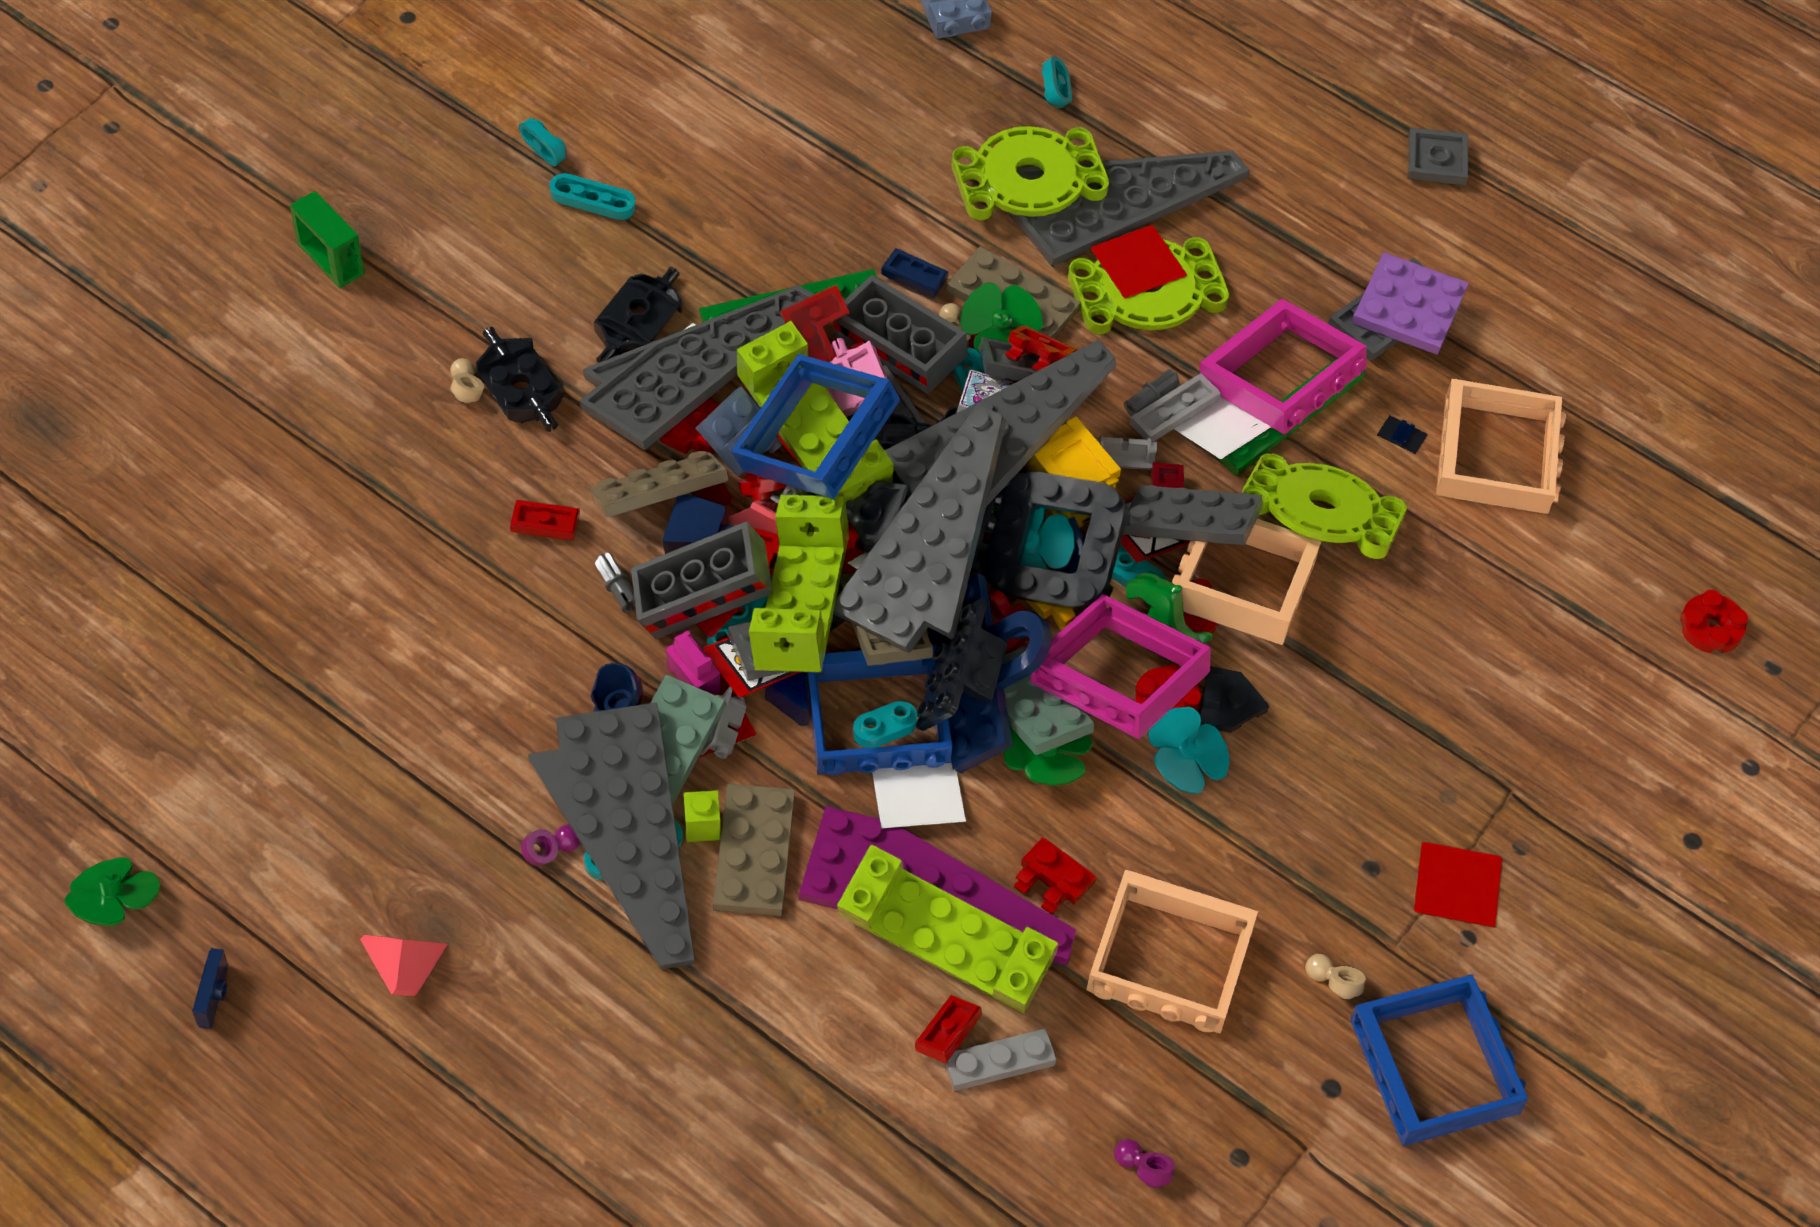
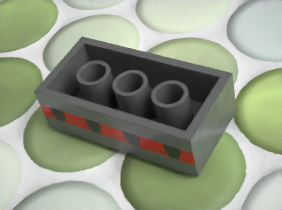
[833,275,968,395]
[631,521,773,639]

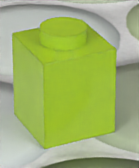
[684,790,721,842]

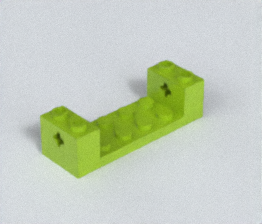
[737,321,894,503]
[749,495,849,672]
[837,844,1058,1014]

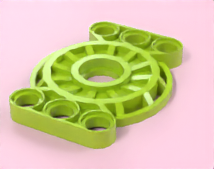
[951,126,1109,220]
[1068,237,1229,335]
[1242,454,1407,559]

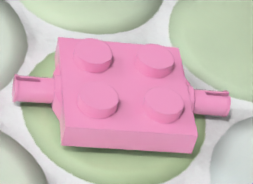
[824,338,888,418]

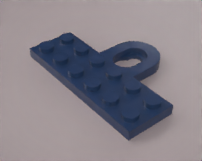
[932,573,1051,773]

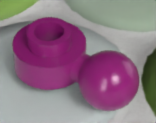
[521,824,580,866]
[1114,1139,1175,1188]

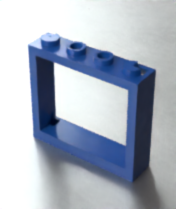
[731,354,900,500]
[805,645,952,776]
[1350,974,1528,1146]

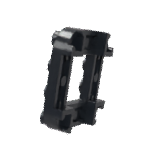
[985,472,1131,613]

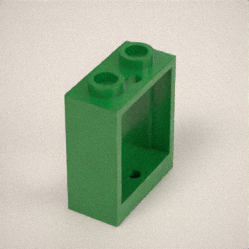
[290,191,365,289]

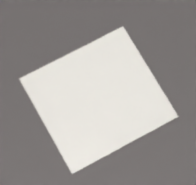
[1174,397,1271,459]
[872,763,966,828]

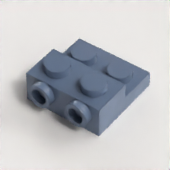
[919,0,992,39]
[696,387,783,476]

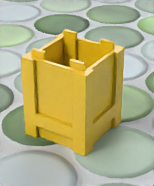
[1020,416,1121,527]

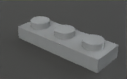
[1129,373,1221,442]
[944,1028,1056,1092]

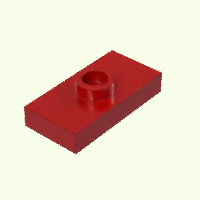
[510,500,580,541]
[915,995,982,1064]

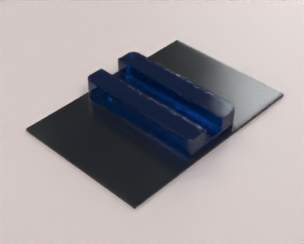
[1377,415,1428,454]

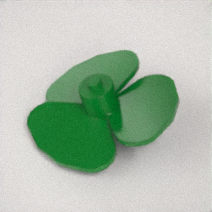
[960,282,1043,353]
[1003,727,1092,786]
[65,857,161,926]

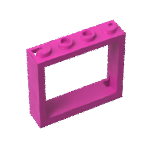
[1200,299,1367,435]
[1031,594,1211,739]

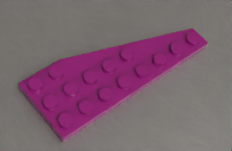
[799,806,1076,966]

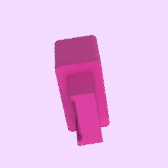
[666,630,720,695]

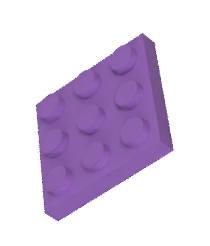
[1352,252,1469,355]

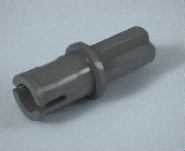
[1124,369,1179,416]
[595,553,636,613]

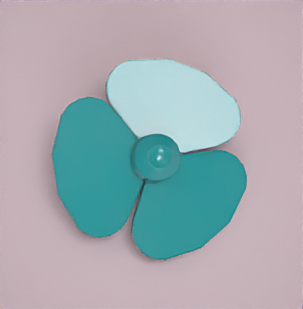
[1020,507,1075,570]
[1147,707,1230,795]

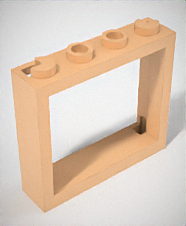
[1436,379,1566,514]
[1172,519,1322,645]
[1086,869,1258,1034]

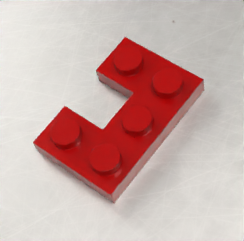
[779,285,864,363]

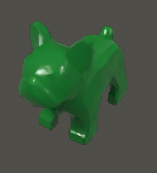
[1126,572,1212,667]

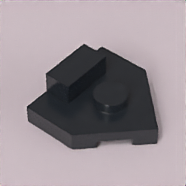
[846,481,911,546]
[1200,666,1269,733]

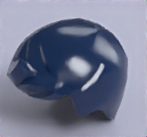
[591,663,643,712]

